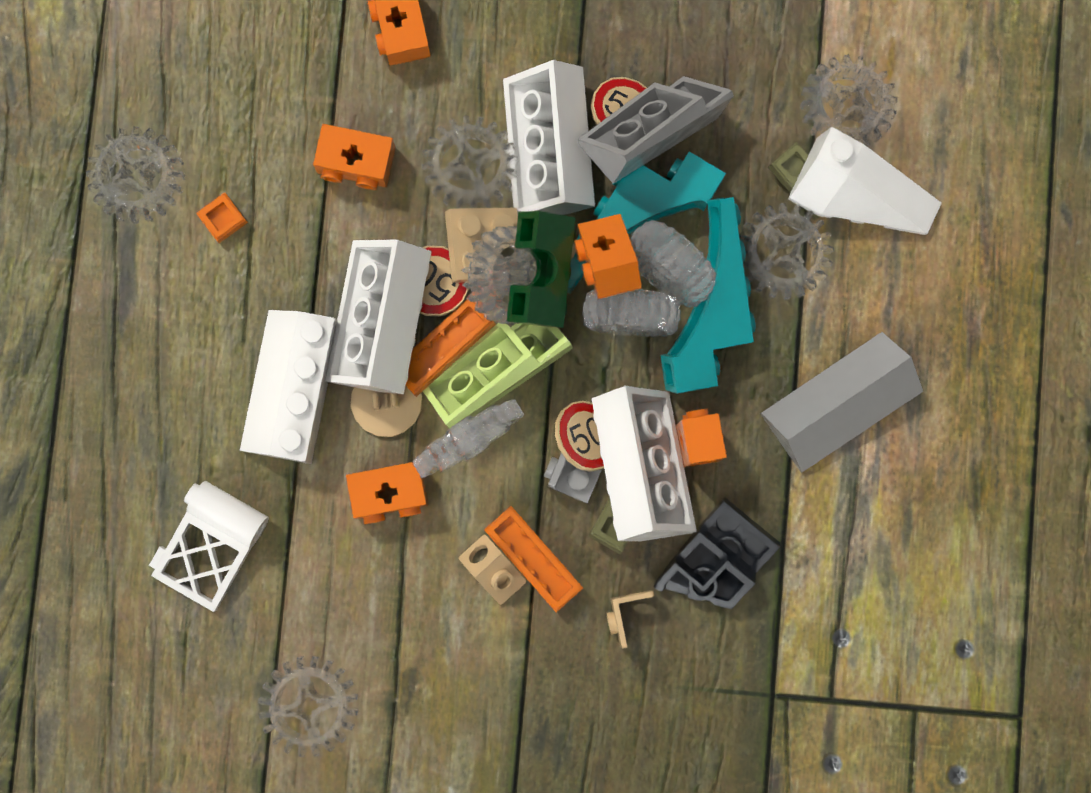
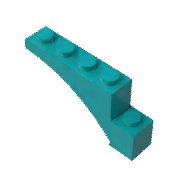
[567,152,726,294]
[660,197,756,394]

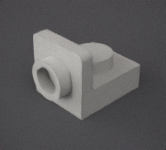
[544,453,601,504]

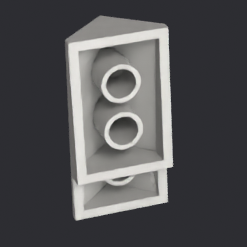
[577,76,734,184]
[760,332,923,473]

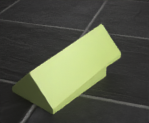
[423,319,573,430]

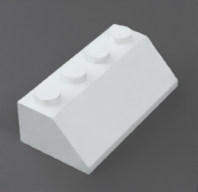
[503,60,595,215]
[325,240,431,394]
[240,310,337,464]
[591,386,697,541]

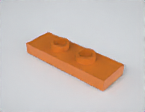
[405,297,496,397]
[484,506,583,612]

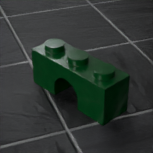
[506,211,576,328]

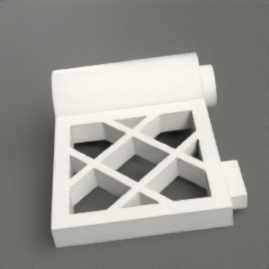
[149,481,269,612]

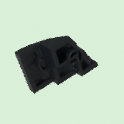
[653,497,780,609]

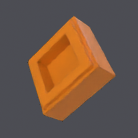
[196,192,248,244]

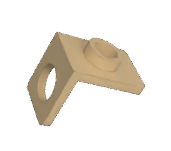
[459,535,526,605]
[606,590,654,649]

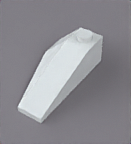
[788,127,941,235]

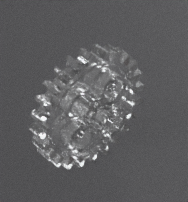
[412,399,524,478]

